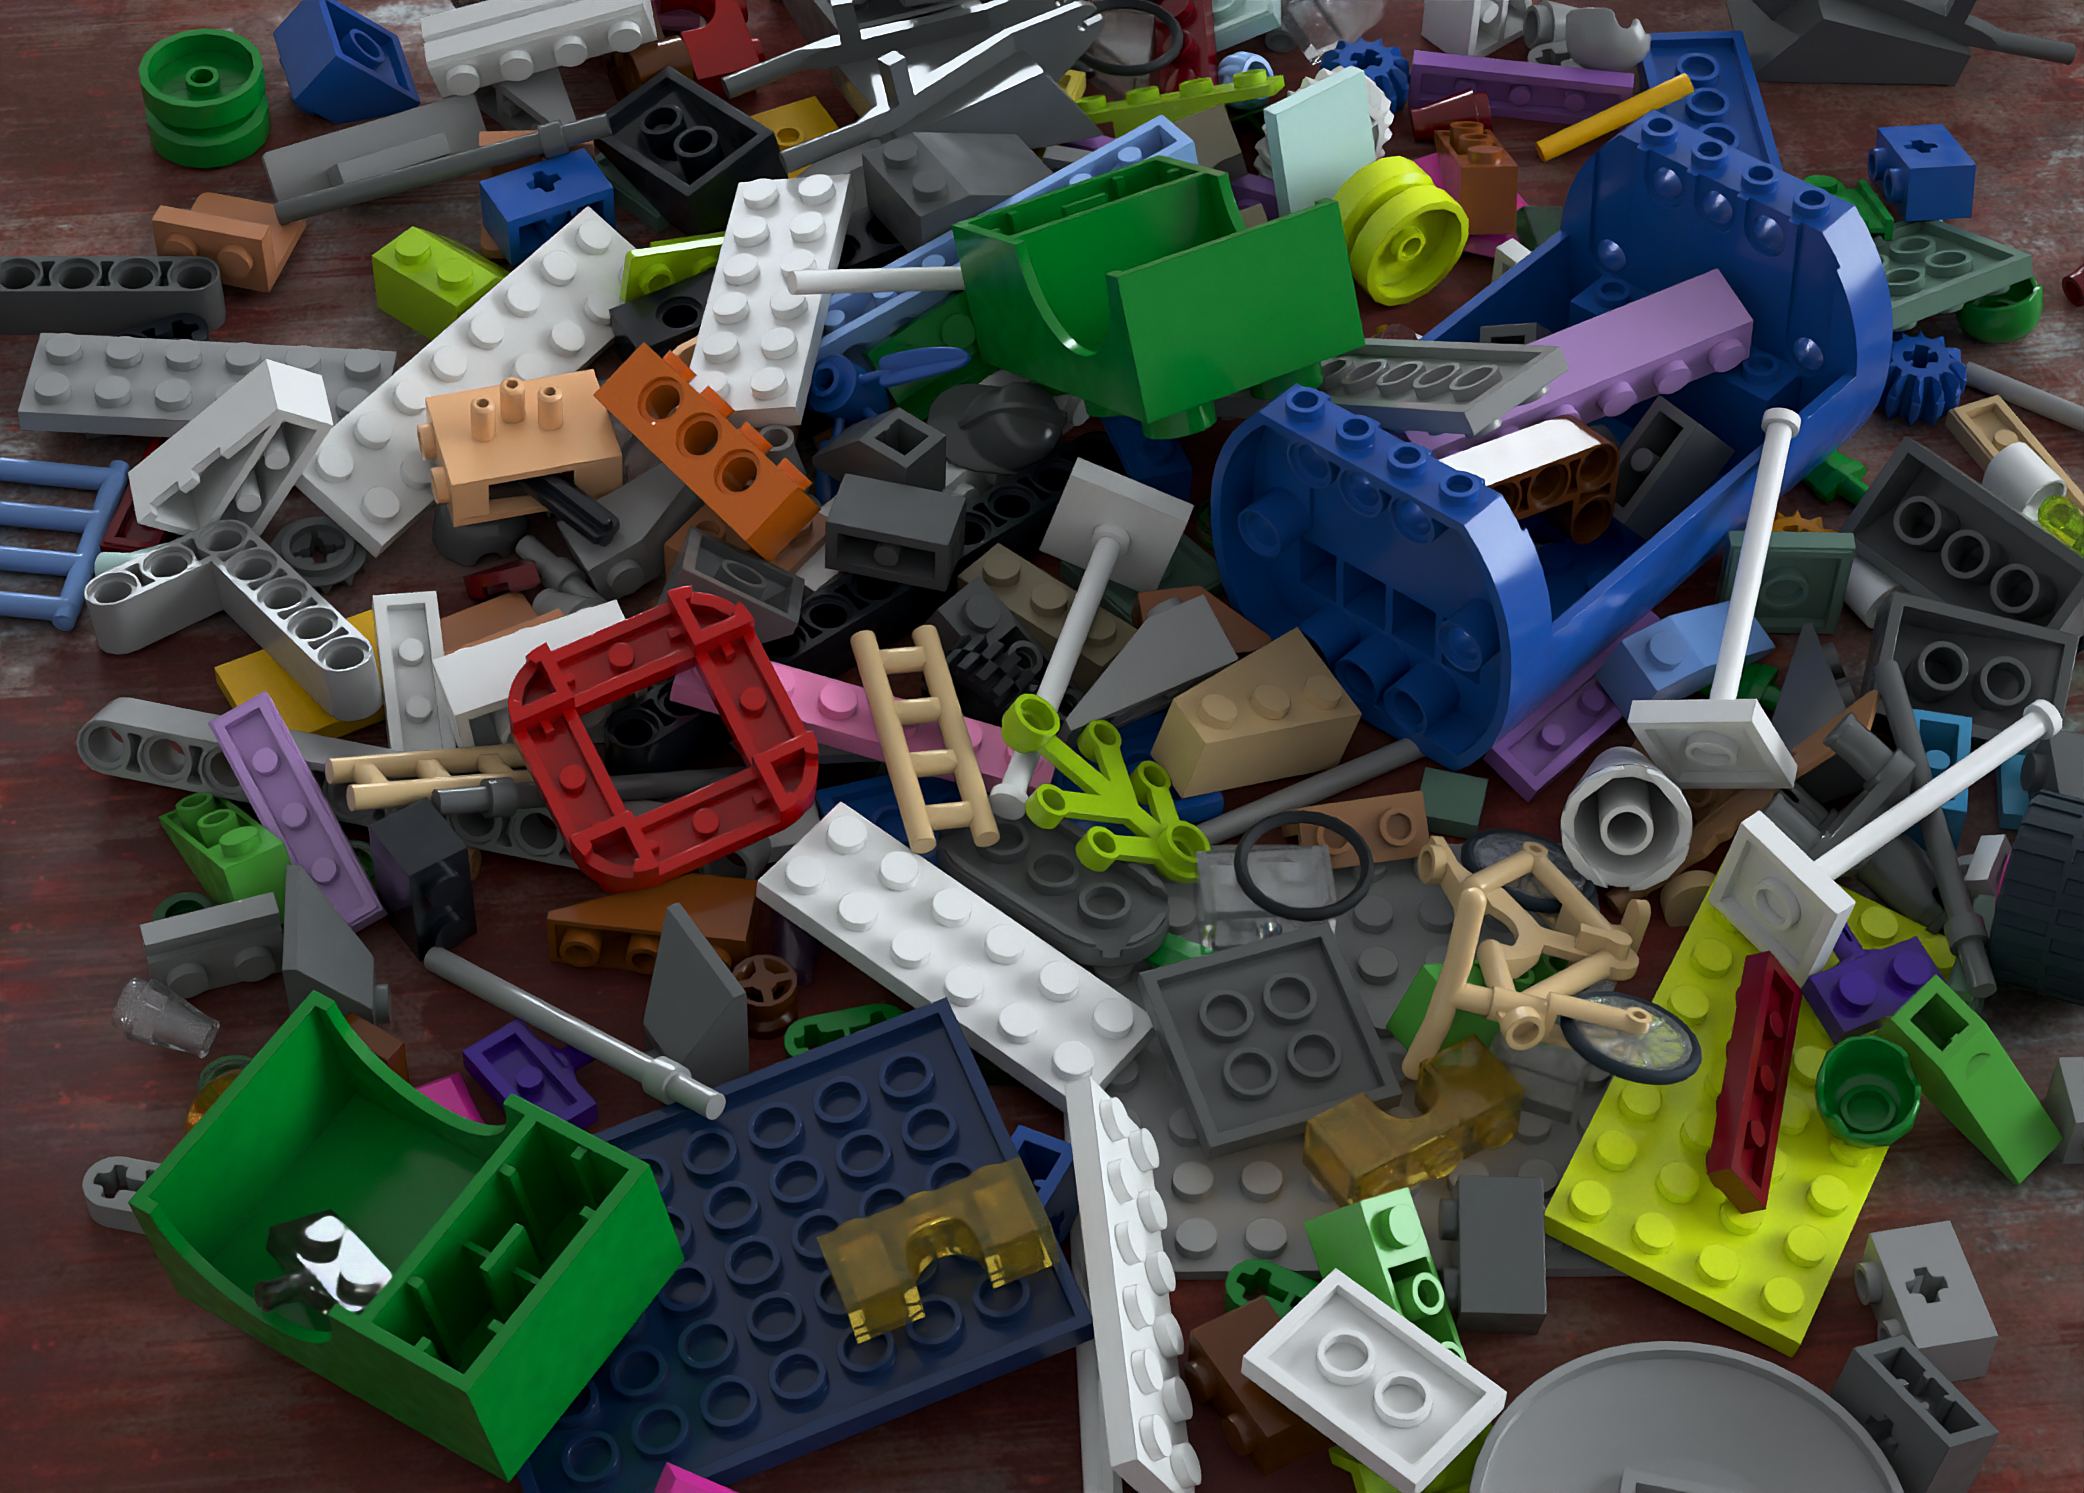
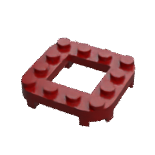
[507,585,819,894]

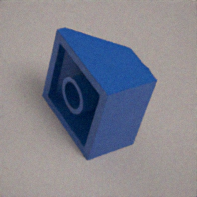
[273,0,421,124]

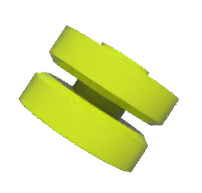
[1332,156,1469,306]

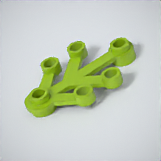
[1001,694,1211,884]

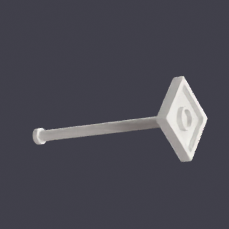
[1627,408,1801,789]
[989,457,1194,820]
[1707,699,2062,989]

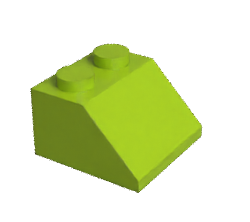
[372,226,511,341]

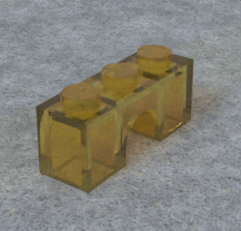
[1302,1034,1525,1208]
[817,1156,1060,1344]

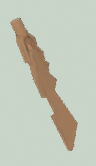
[1604,690,1881,916]

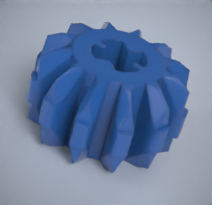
[1320,36,1411,114]
[1876,330,1967,427]

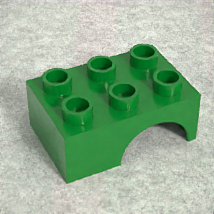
[951,155,1366,439]
[128,990,685,1483]

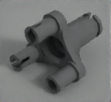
[1761,712,1971,935]

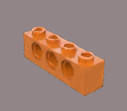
[593,342,821,563]

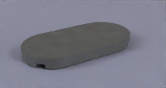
[936,794,1170,967]

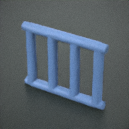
[0,457,131,631]

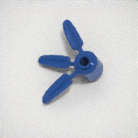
[807,346,972,506]

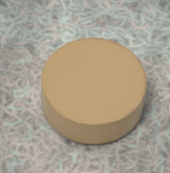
[1660,870,1716,927]

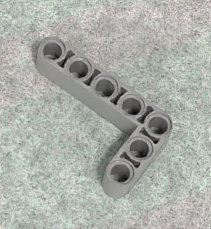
[84,519,384,721]

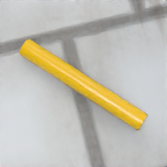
[1535,73,1694,163]

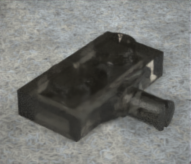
[254,1209,393,1319]

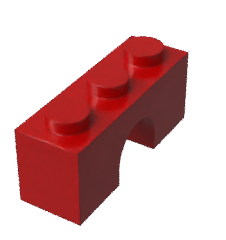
[655,0,765,100]

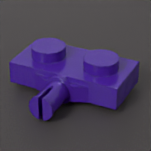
[1801,922,1949,1045]
[462,1018,598,1129]

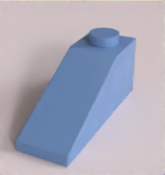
[1595,600,1776,722]

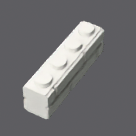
[420,0,658,98]

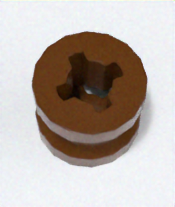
[732,954,798,1040]

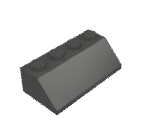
[1838,436,2084,638]

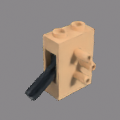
[417,369,623,546]

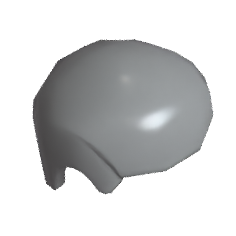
[1566,8,1651,72]

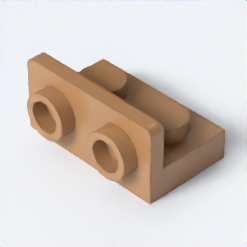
[1279,790,1430,873]

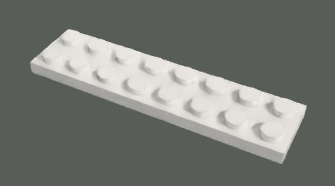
[294,206,636,558]

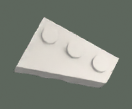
[128,359,333,537]

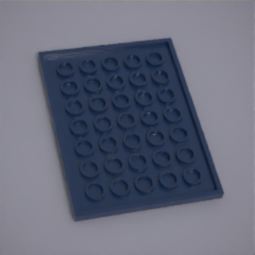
[517,997,1095,1493]

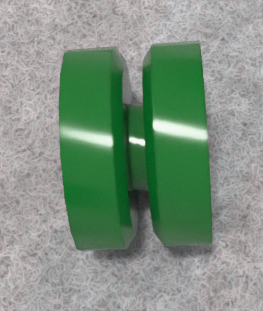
[138,28,272,169]

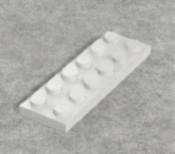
[689,174,856,429]
[756,802,1156,1115]
[1064,1076,1201,1493]

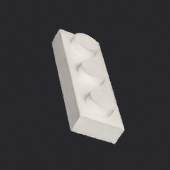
[372,591,456,752]

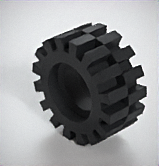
[921,634,1040,727]

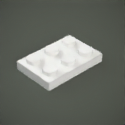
[1241,1268,1507,1493]

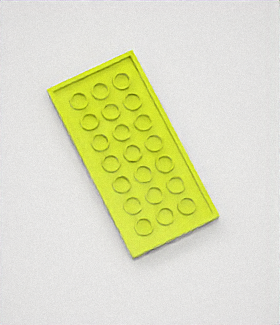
[1544,857,1956,1358]

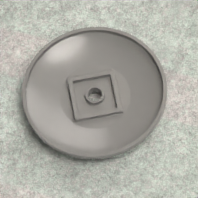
[1469,1341,1904,1493]

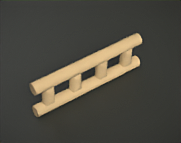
[850,625,1000,854]
[325,743,534,811]

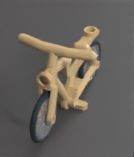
[1402,829,1702,1085]

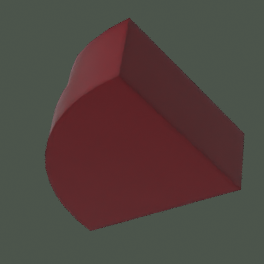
[463,559,541,599]

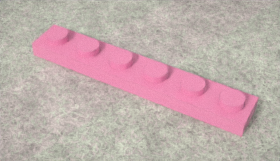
[670,661,1055,798]

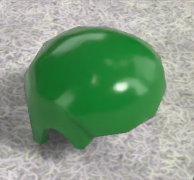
[1955,275,2043,344]
[1815,1034,1922,1149]

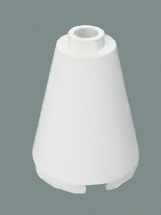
[1560,746,1693,891]

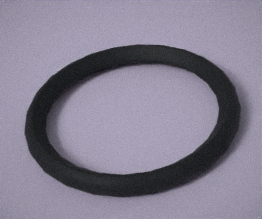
[1078,0,1183,77]
[1233,810,1375,922]

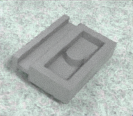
[139,892,283,1003]

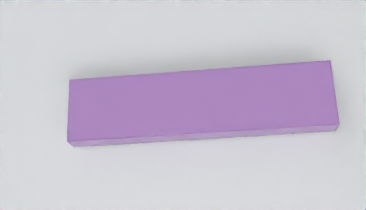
[208,691,388,933]

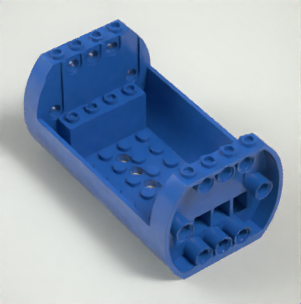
[1211,109,1893,772]

